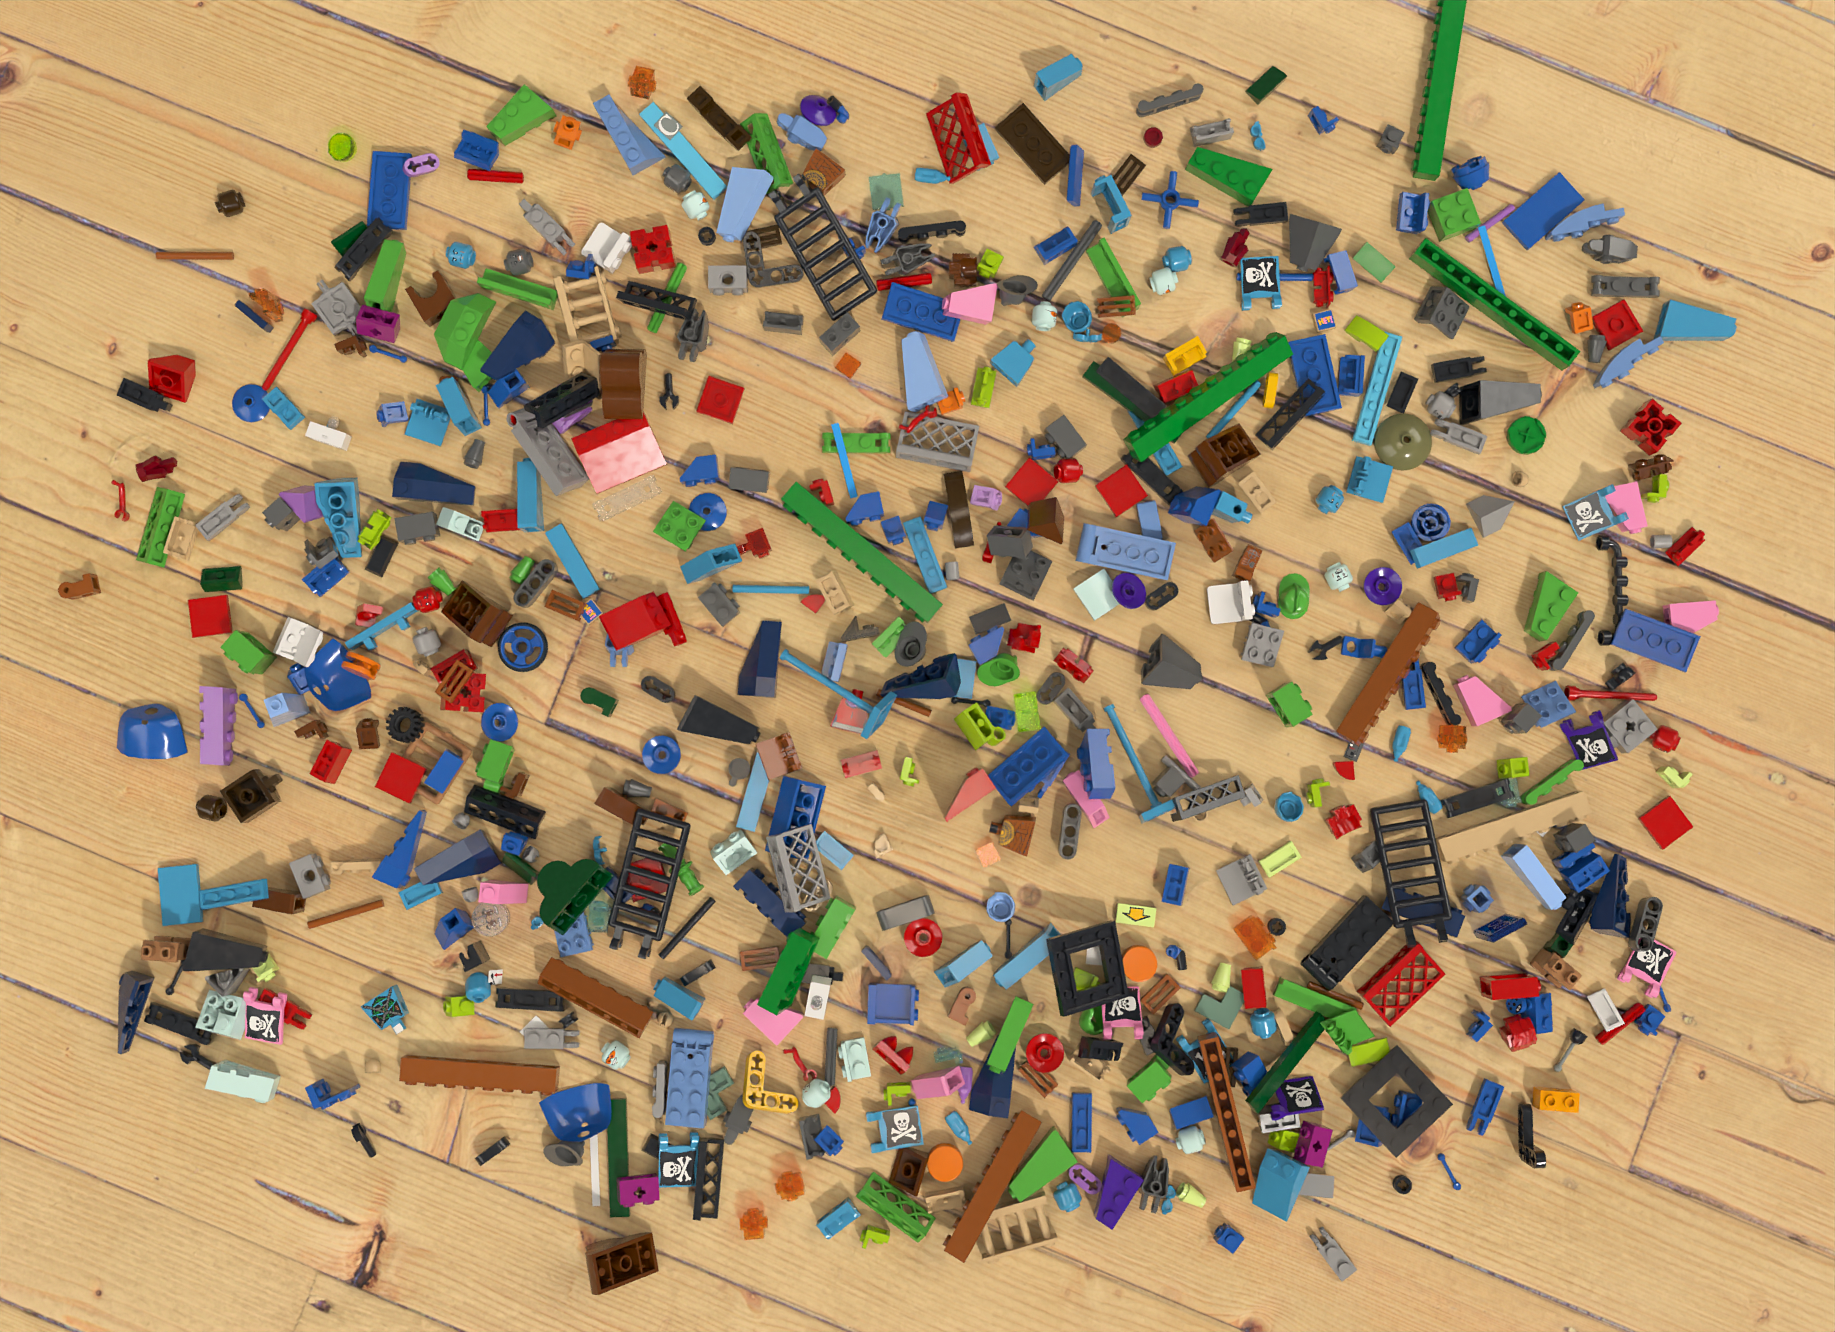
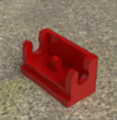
[1153,370,1199,403]
[481,509,520,533]
[430,649,478,688]
[309,740,352,784]
[1241,966,1267,1009]

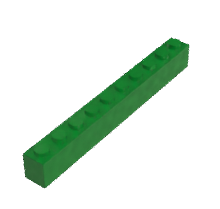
[1411,0,1467,181]
[1409,238,1580,371]
[1123,332,1293,462]
[781,482,943,623]

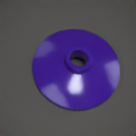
[800,95,836,126]
[1364,567,1402,605]
[1112,573,1146,609]

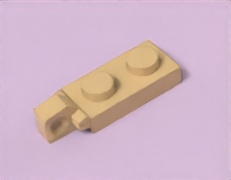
[330,858,384,875]

